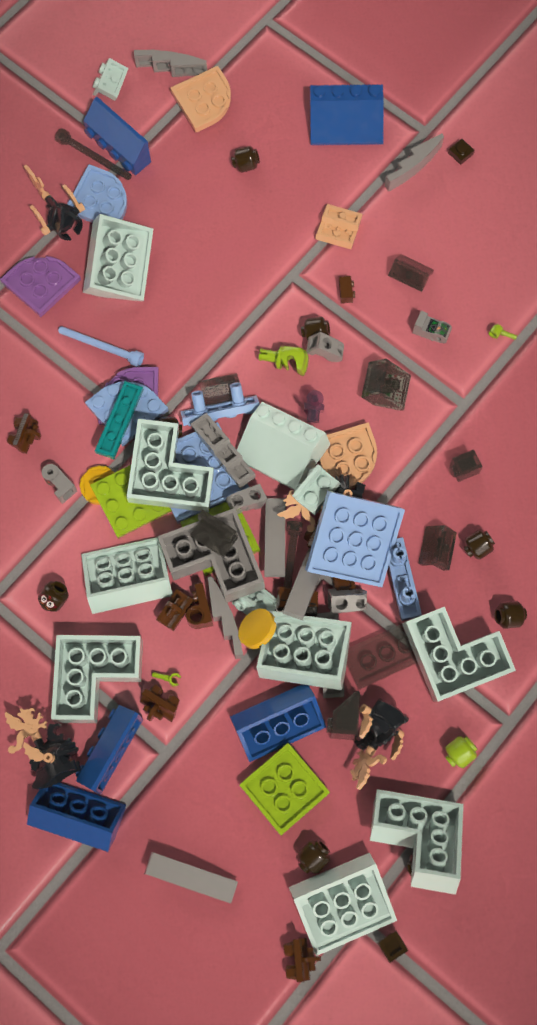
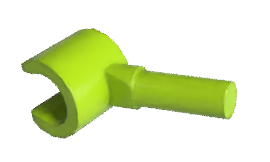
[489,324,517,340]
[152,672,181,687]

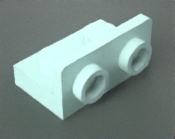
[92,58,129,101]
[292,464,340,515]
[232,589,279,615]

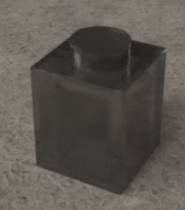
[449,450,483,482]

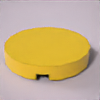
[79,466,115,505]
[238,608,276,649]

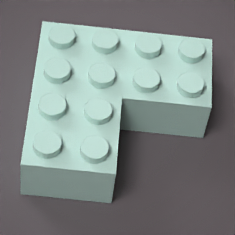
[127,419,214,512]
[402,607,516,702]
[51,635,143,723]
[370,789,463,894]

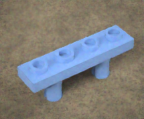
[180,382,260,426]
[388,537,422,621]

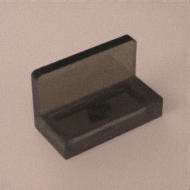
[388,254,434,292]
[199,373,240,406]
[190,509,238,557]
[418,525,457,571]

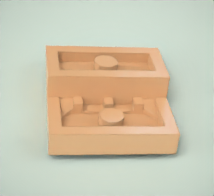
[316,204,363,249]

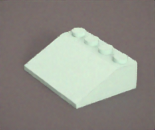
[83,214,153,302]
[237,402,331,490]
[81,537,173,614]
[256,611,352,690]
[289,853,397,956]

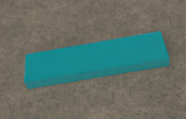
[95,381,144,460]

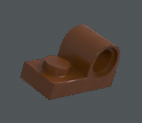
[186,582,213,629]

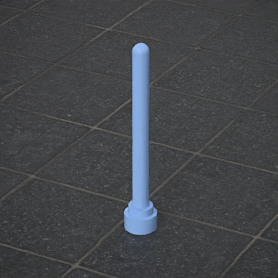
[58,326,144,367]

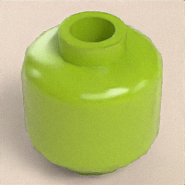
[445,736,478,768]

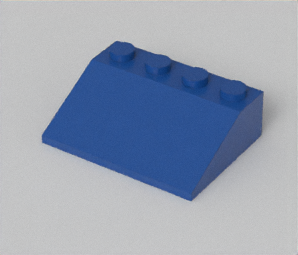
[310,84,384,145]

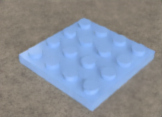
[171,422,249,524]
[305,491,405,587]

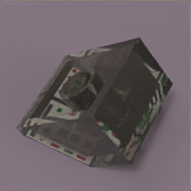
[361,358,411,411]
[327,691,360,740]

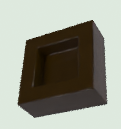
[448,139,475,165]
[377,930,409,963]

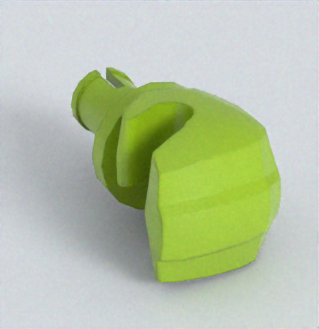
[259,346,309,376]

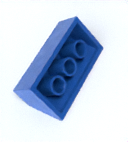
[83,97,151,176]
[230,684,326,762]
[76,705,143,795]
[27,782,126,852]

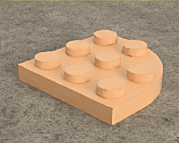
[170,66,231,132]
[319,422,377,490]

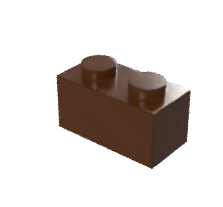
[339,276,355,304]

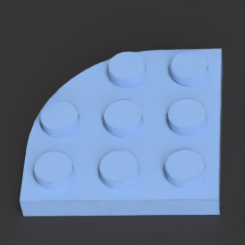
[68,164,127,223]
[85,382,169,447]

